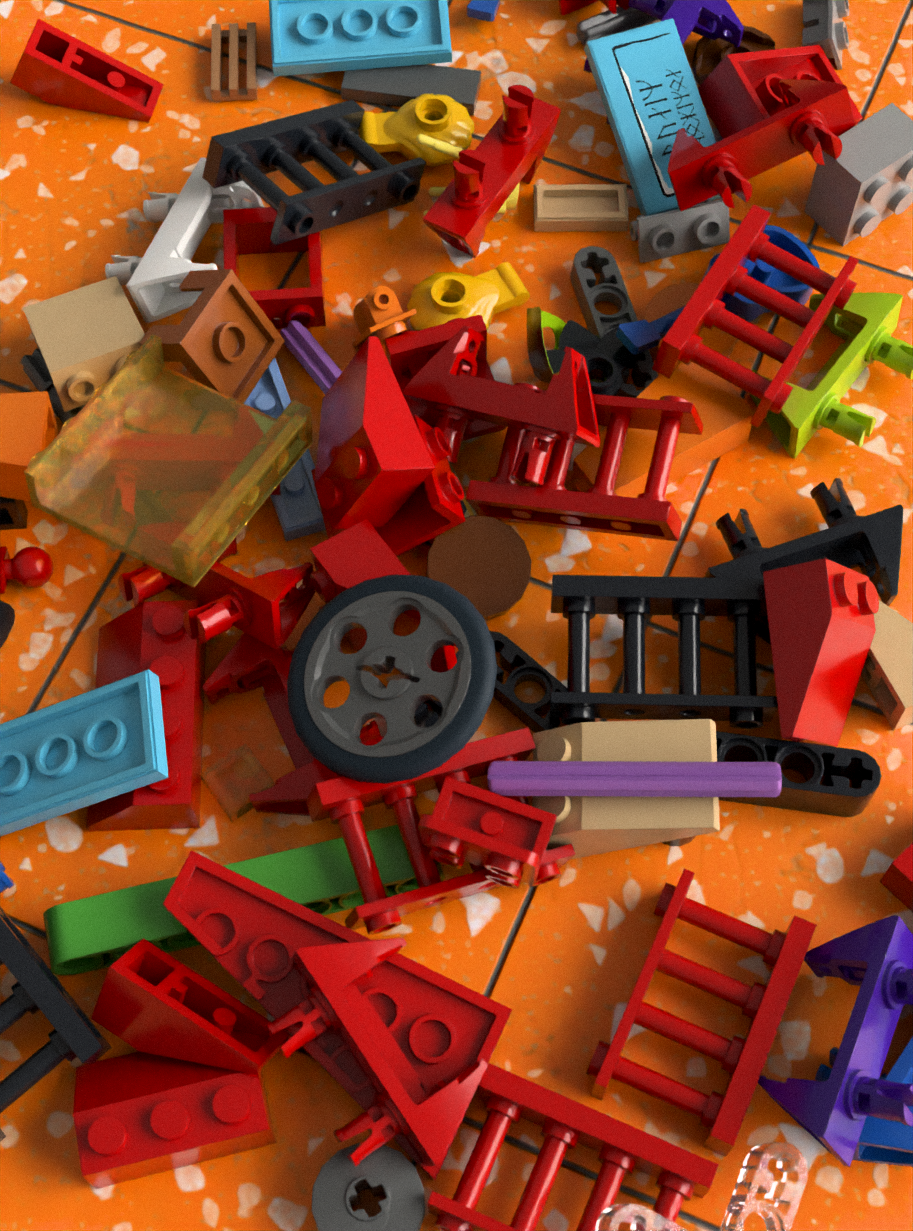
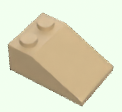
[532,719,720,859]

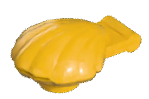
[359,94,475,166]
[407,262,530,331]

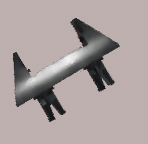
[704,478,903,645]

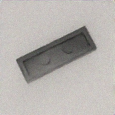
[341,64,481,116]

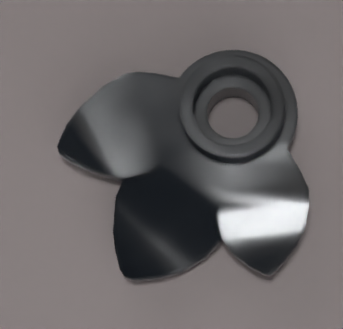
[546,320,635,396]

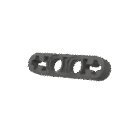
[570,246,658,398]

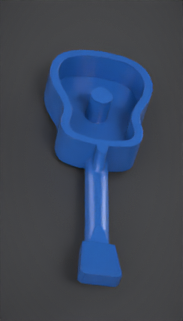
[616,225,820,355]

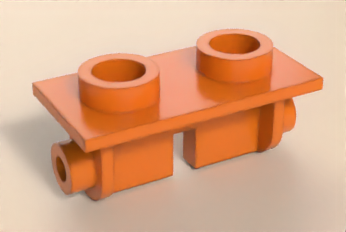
[352,286,417,347]

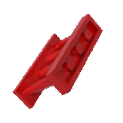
[652,204,859,428]
[465,383,704,542]
[306,727,575,935]
[586,868,817,1157]
[427,1063,719,1231]

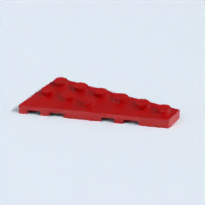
[163,850,512,1180]

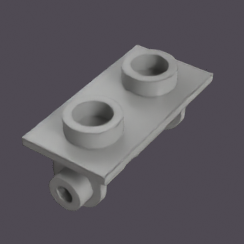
[802,0,850,70]
[629,199,730,263]

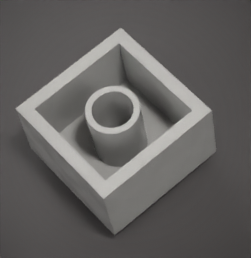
[805,103,913,246]

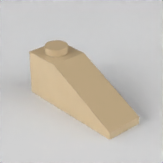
[861,600,913,731]

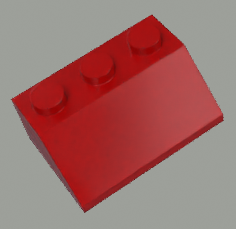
[73,1051,276,1189]

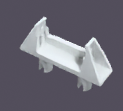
[105,157,265,323]

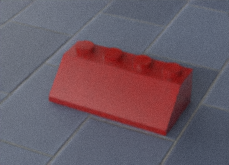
[86,600,206,832]

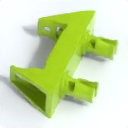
[749,292,913,459]

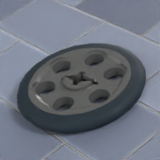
[287,575,497,784]

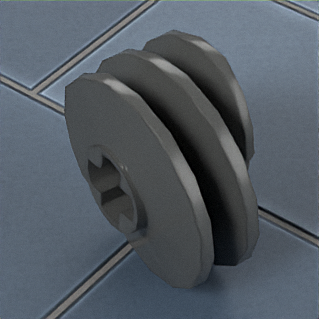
[312,1143,425,1231]

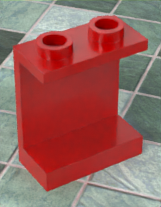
[311,415,466,556]

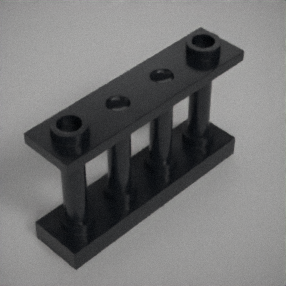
[202,100,426,245]
[550,575,778,729]
[0,906,112,1142]

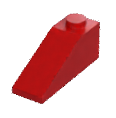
[10,19,164,122]
[91,938,290,1075]

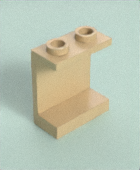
[23,276,160,412]

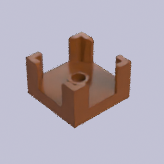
[139,269,285,414]

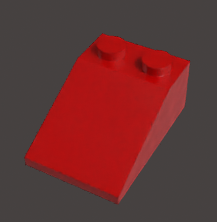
[698,45,863,139]
[314,336,435,530]
[310,519,457,673]
[763,558,879,747]

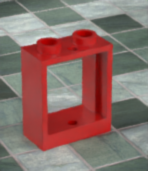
[223,207,326,329]

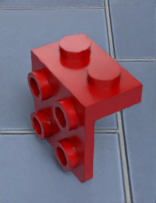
[385,314,507,441]
[418,776,557,889]

